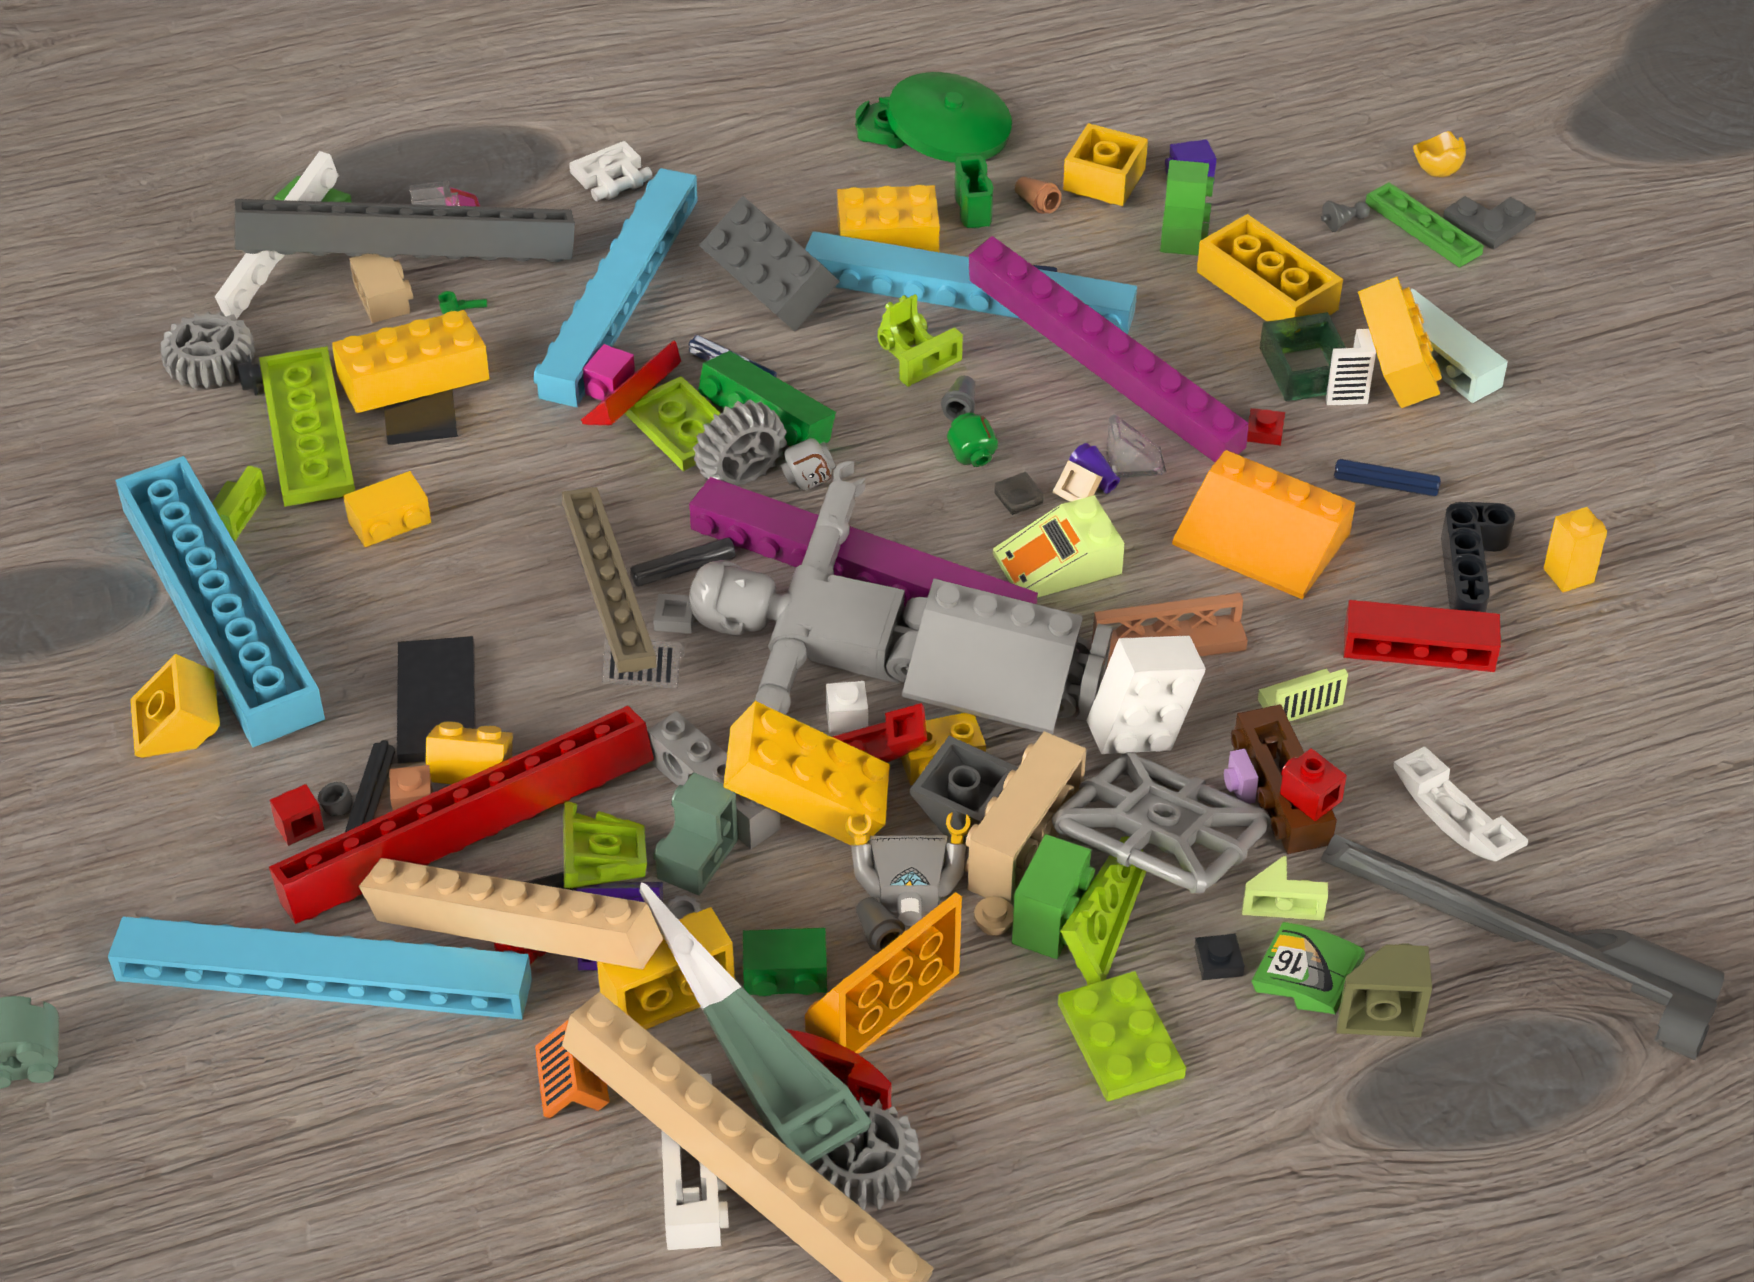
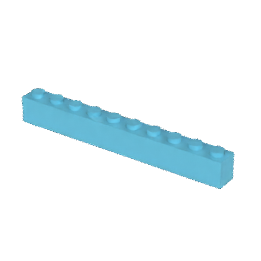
[534,168,698,407]
[805,231,1137,334]
[108,917,532,1020]

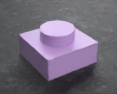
[1224,749,1258,804]

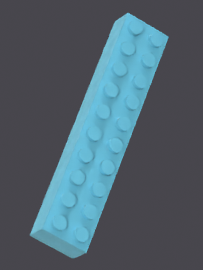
[115,456,325,748]

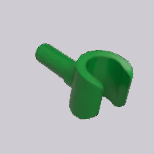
[438,291,487,315]

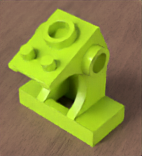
[877,294,963,387]

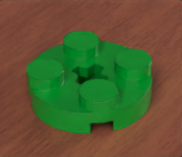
[855,96,905,149]

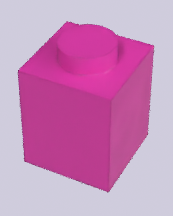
[583,344,635,401]

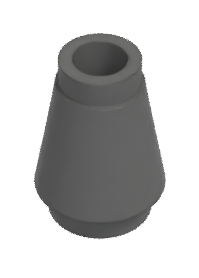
[941,376,976,421]
[856,897,905,952]

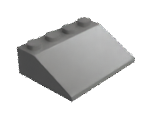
[902,579,1083,734]

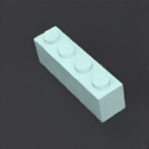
[1411,289,1508,403]

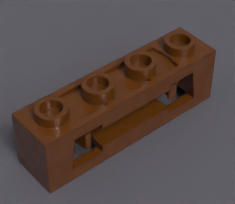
[1231,704,1337,854]

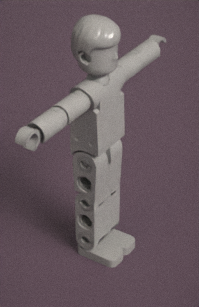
[689,461,1113,722]

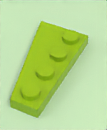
[1061,836,1146,985]

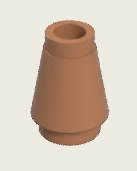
[1015,177,1062,214]

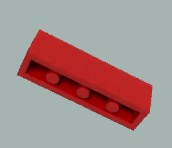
[1343,600,1501,672]

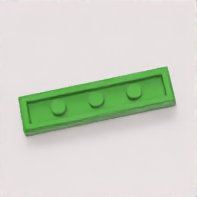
[1365,182,1484,268]

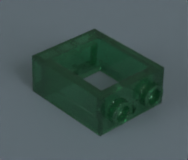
[1260,312,1346,401]

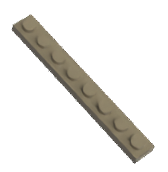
[562,487,656,673]

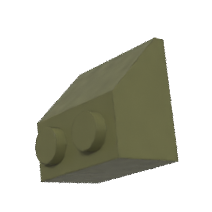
[1336,943,1432,1037]

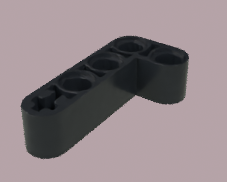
[1441,502,1515,612]

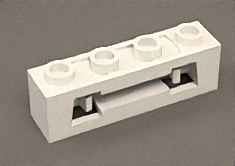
[661,1073,729,1250]

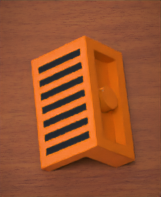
[535,1020,610,1118]

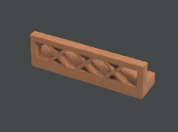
[1092,593,1248,669]

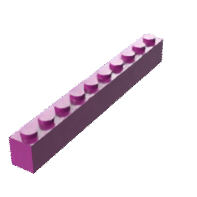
[969,236,1249,463]
[689,477,1038,606]

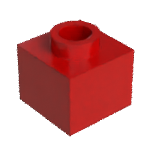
[270,784,325,846]

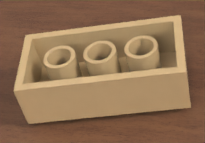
[965,731,1086,905]

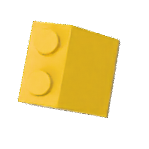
[130,654,220,758]

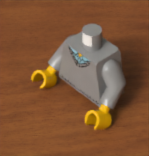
[846,812,971,926]

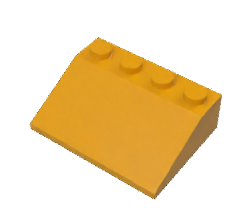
[1172,450,1355,600]
[805,892,962,1054]

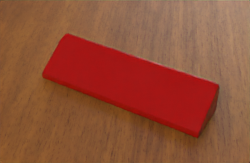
[581,340,682,425]

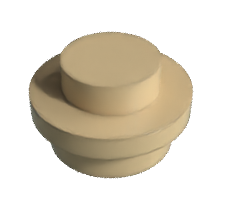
[974,897,1014,936]

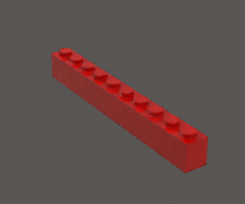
[269,705,654,924]

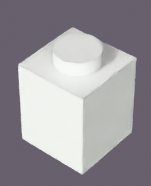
[826,681,868,737]

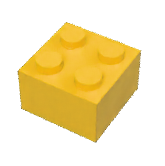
[1063,123,1148,206]

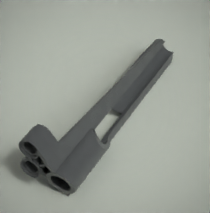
[1321,834,1724,1060]

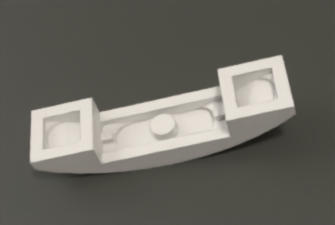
[1394,746,1528,861]

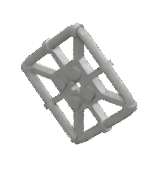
[1052,752,1271,893]

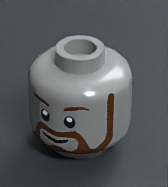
[781,438,836,491]

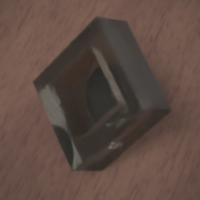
[994,471,1044,515]

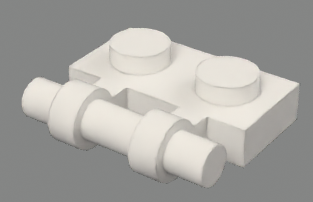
[569,141,653,201]

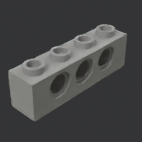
[647,711,781,850]

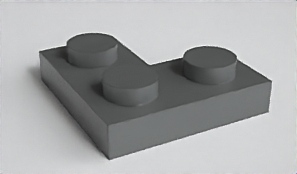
[1443,196,1536,250]

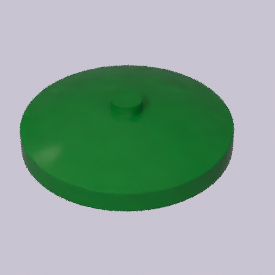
[887,72,1012,163]

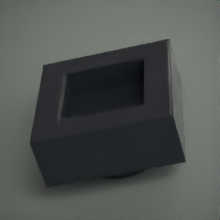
[1194,933,1245,980]

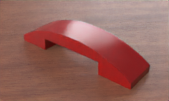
[832,703,927,763]
[785,1029,891,1111]

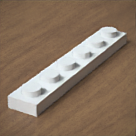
[215,151,339,319]

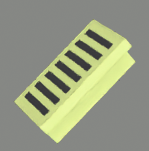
[1258,668,1348,722]

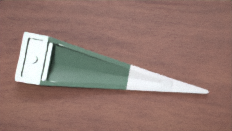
[640,883,872,1164]

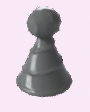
[1321,201,1370,233]

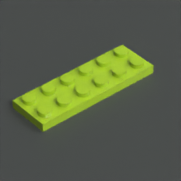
[259,346,355,507]

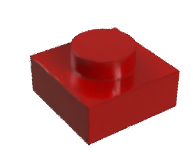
[1247,408,1285,446]

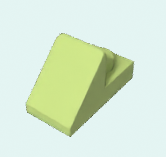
[1242,856,1328,921]

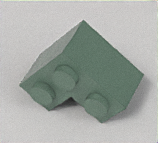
[653,772,738,896]

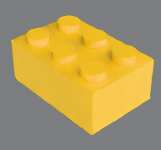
[837,185,940,252]
[1358,277,1442,408]
[597,907,735,1030]

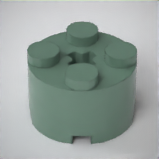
[0,996,59,1089]

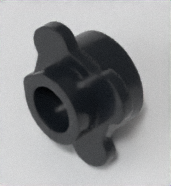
[237,354,263,396]

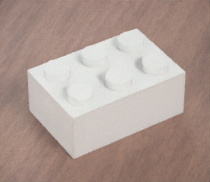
[1086,636,1206,754]

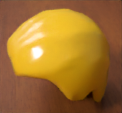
[1413,131,1466,177]

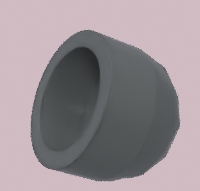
[318,782,353,816]

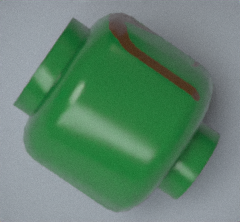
[947,413,998,467]

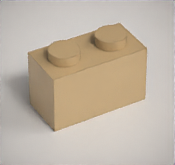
[349,254,413,323]

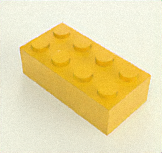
[1197,214,1343,339]
[332,310,490,413]
[723,701,890,845]

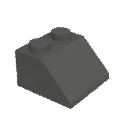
[910,736,1019,844]

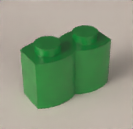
[954,155,993,228]

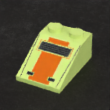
[993,495,1125,598]

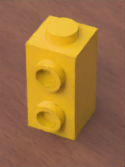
[1543,507,1607,593]

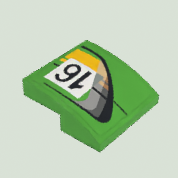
[1252,922,1366,1014]

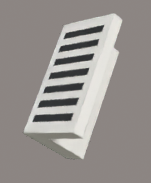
[1326,329,1376,405]

